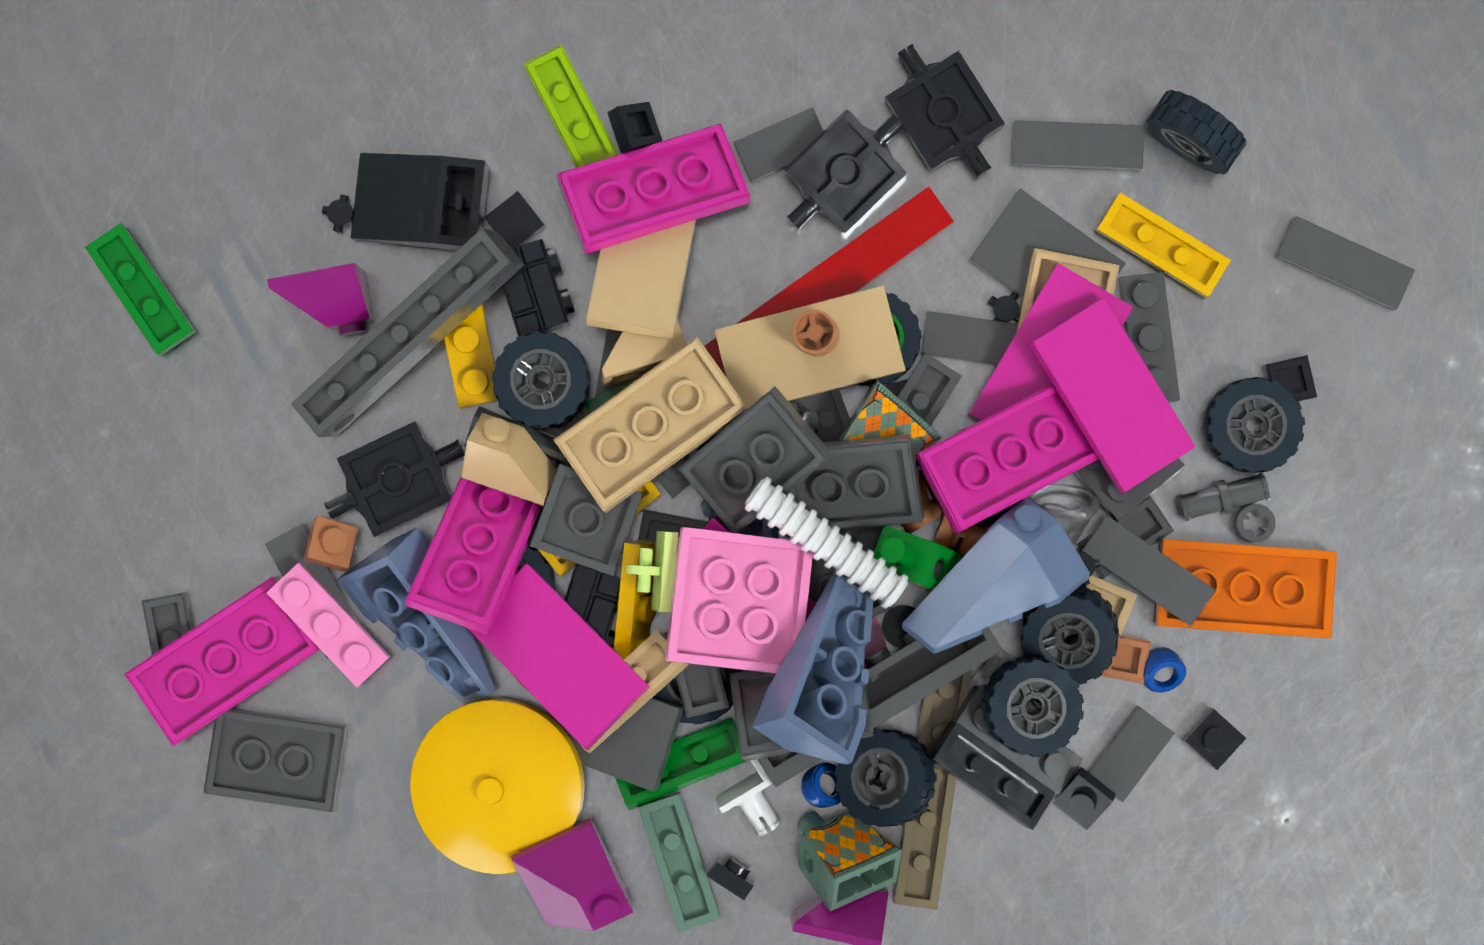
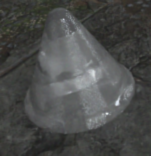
[1027,484,1100,545]

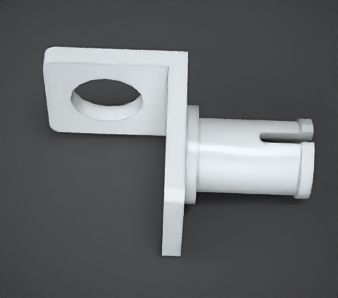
[716,759,781,836]

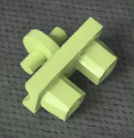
[626,531,679,612]

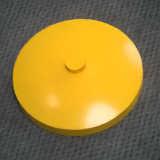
[410,698,585,874]

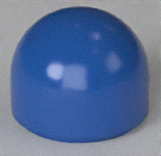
[1144,647,1186,693]
[801,763,841,808]

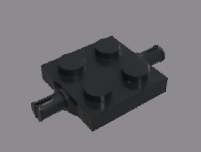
[885,44,1005,178]
[784,109,907,233]
[324,421,465,537]

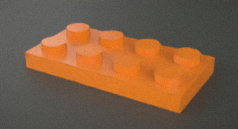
[1155,539,1337,639]

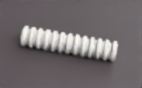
[744,477,908,609]

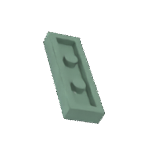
[638,792,721,932]

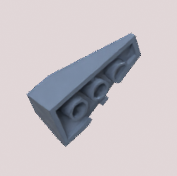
[902,497,1090,654]
[337,527,496,705]
[753,569,873,765]

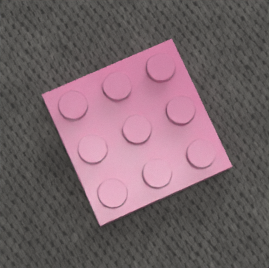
[665,527,813,674]

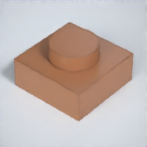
[303,516,358,572]

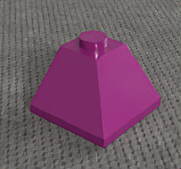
[267,263,375,336]
[511,819,633,931]
[791,887,889,945]

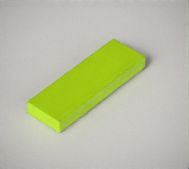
[523,44,618,168]

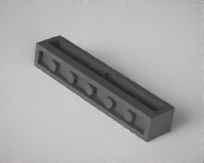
[291,228,525,437]
[758,627,1003,788]

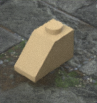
[602,319,686,389]
[461,413,557,505]

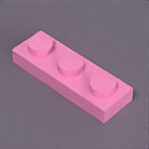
[267,562,391,688]

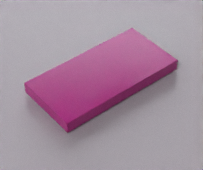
[557,123,750,254]
[969,263,1133,421]
[1029,297,1196,494]
[915,384,1099,534]
[405,477,547,635]
[468,563,650,750]
[124,576,320,747]

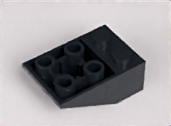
[350,153,490,251]

